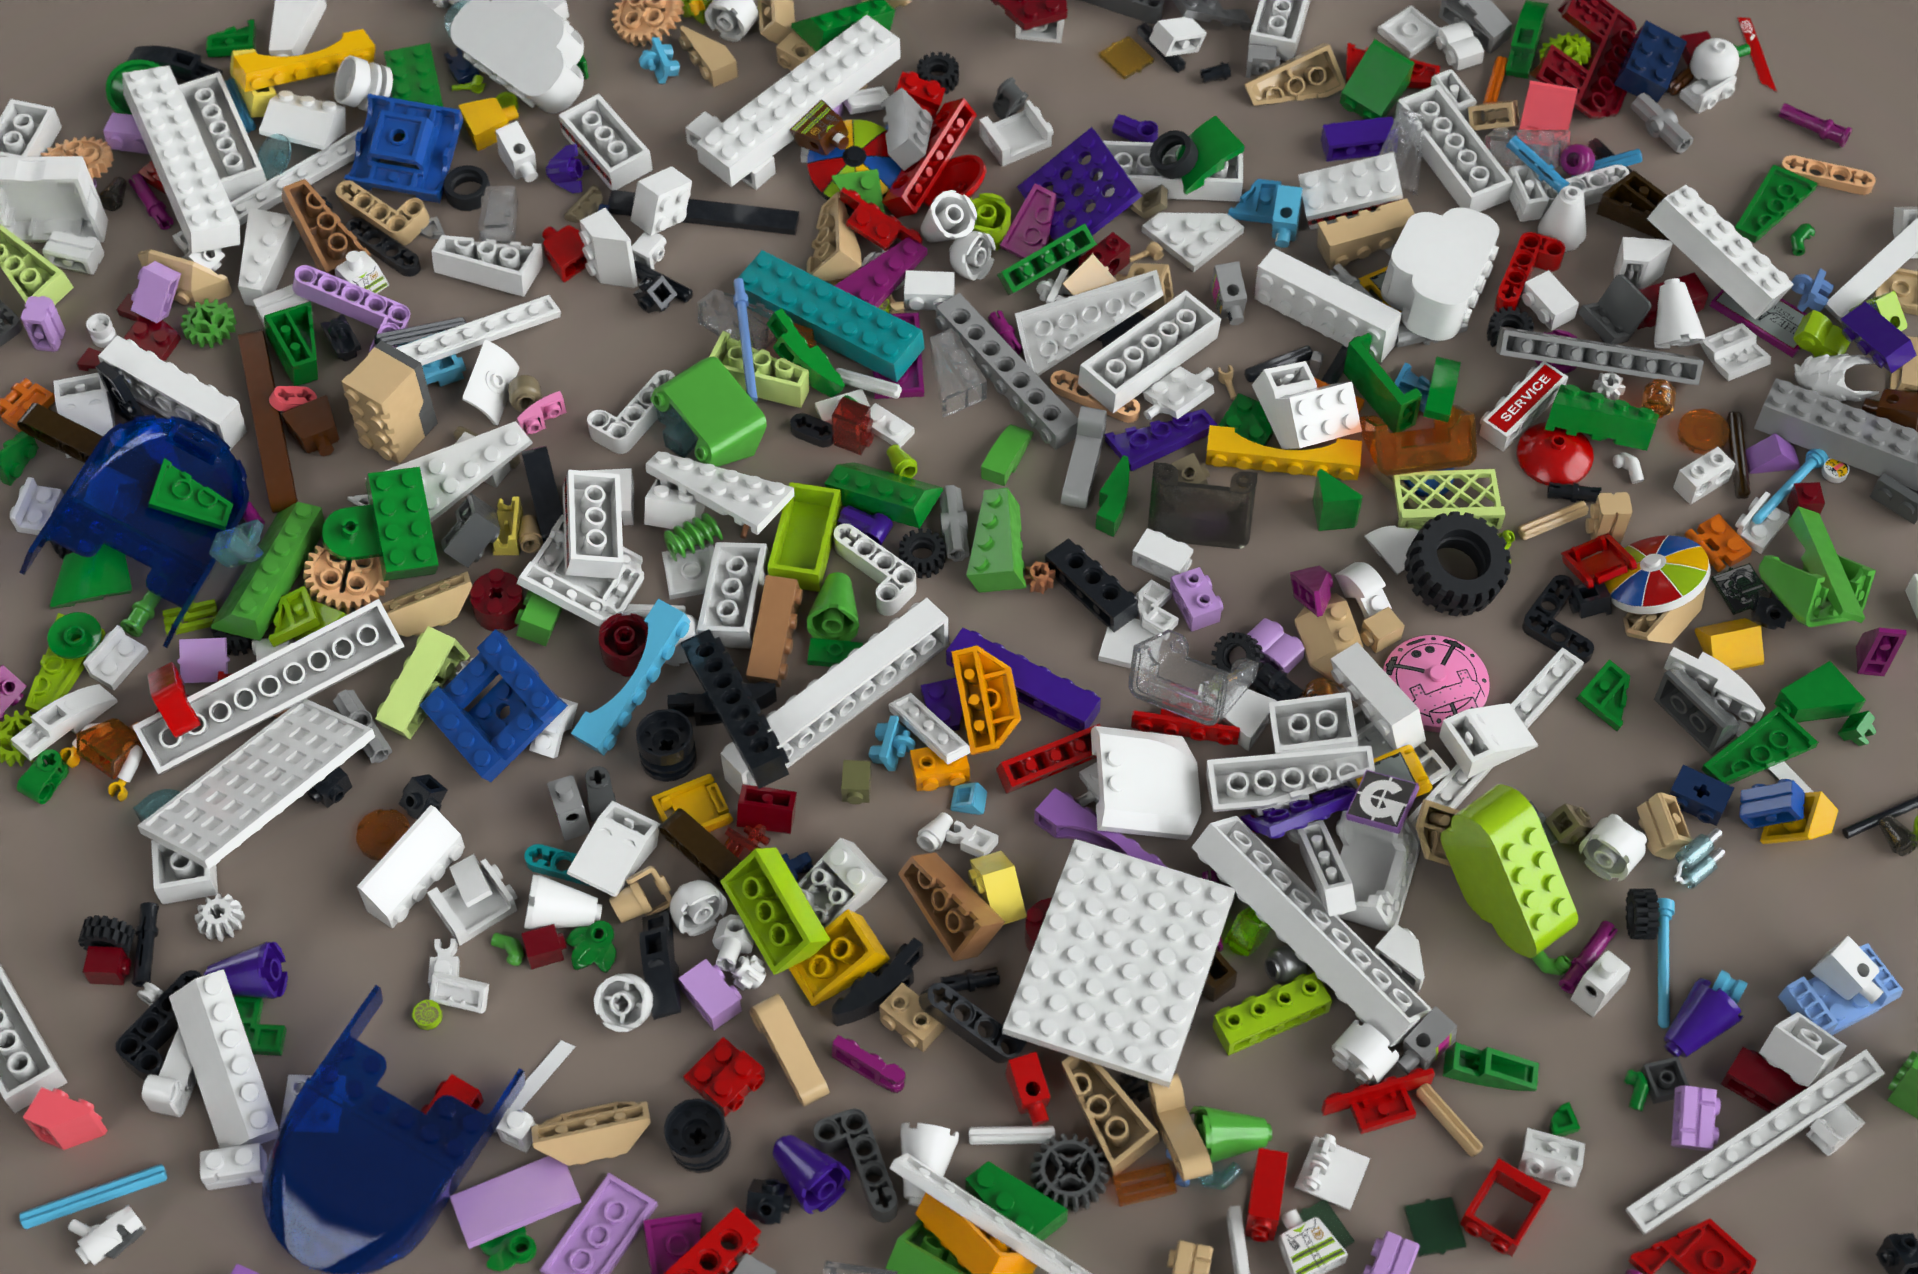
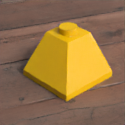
[1760,791,1838,844]

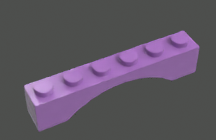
[1034,788,1175,870]

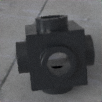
[633,275,677,313]
[1751,589,1793,630]
[307,766,352,808]
[399,774,448,820]
[745,1179,792,1225]
[1876,1233,1918,1274]

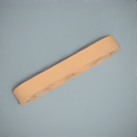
[1780,155,1876,195]
[1050,370,1140,423]

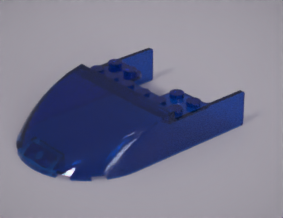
[19,415,250,648]
[262,985,525,1274]

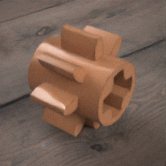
[1023,561,1055,594]

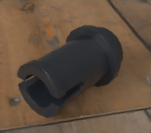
[1200,62,1231,84]

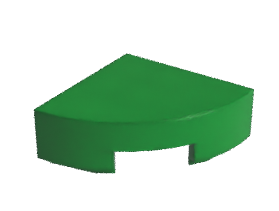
[1549,1102,1580,1137]

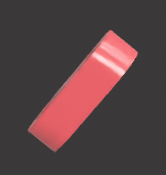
[269,386,317,412]

